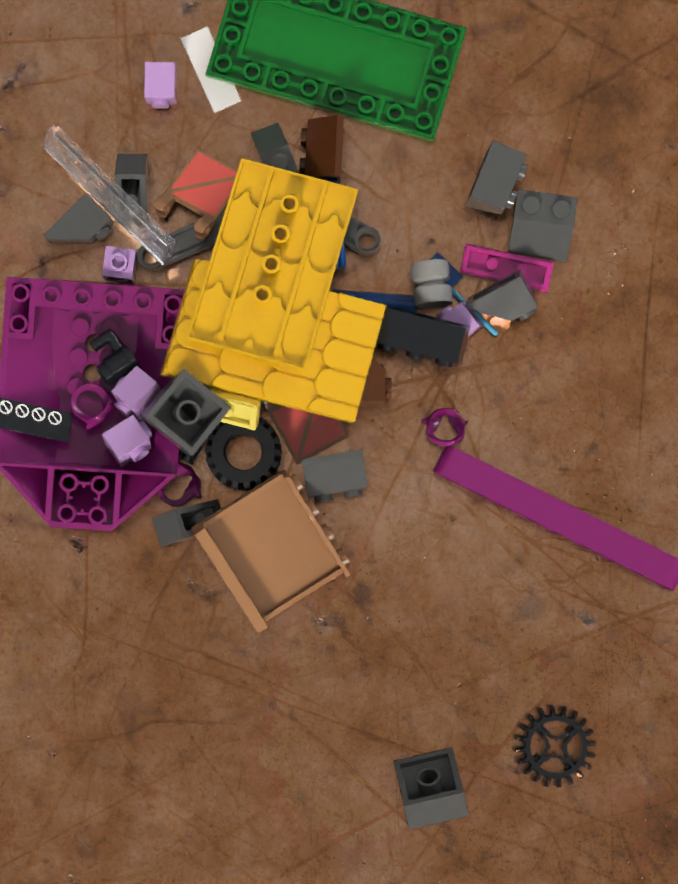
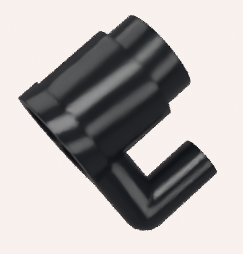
[89,329,141,387]

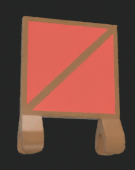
[154,148,237,240]
[261,400,349,464]

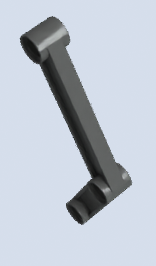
[137,210,381,272]

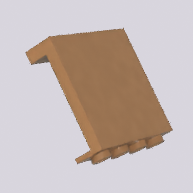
[191,469,351,633]

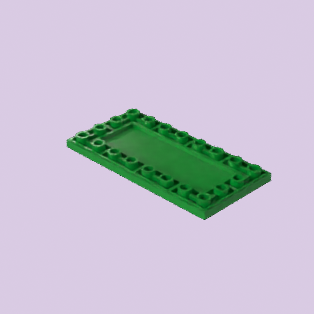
[205,0,467,142]

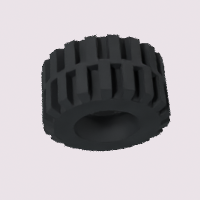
[205,417,282,491]

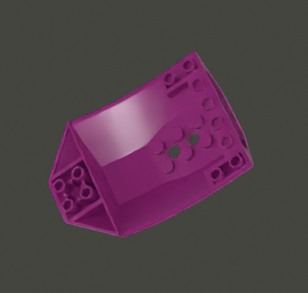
[0,276,185,531]

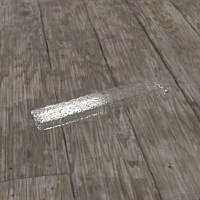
[43,124,176,265]

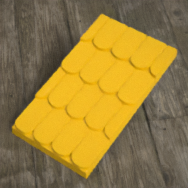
[186,158,359,371]
[161,259,386,423]

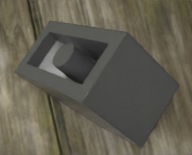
[250,123,299,173]
[115,154,149,224]
[43,193,114,244]
[467,269,538,321]
[152,499,221,547]

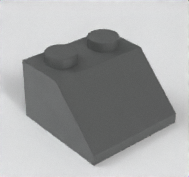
[465,141,528,214]
[508,189,578,262]
[140,369,231,456]
[302,449,368,503]
[393,747,469,830]

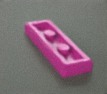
[460,243,554,293]

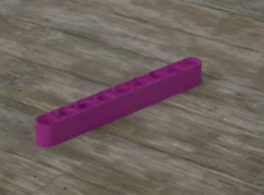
[433,446,678,591]

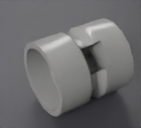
[410,259,453,309]

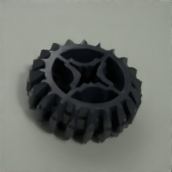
[514,705,596,788]

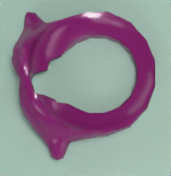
[70,383,116,429]
[422,408,468,447]
[157,461,202,507]

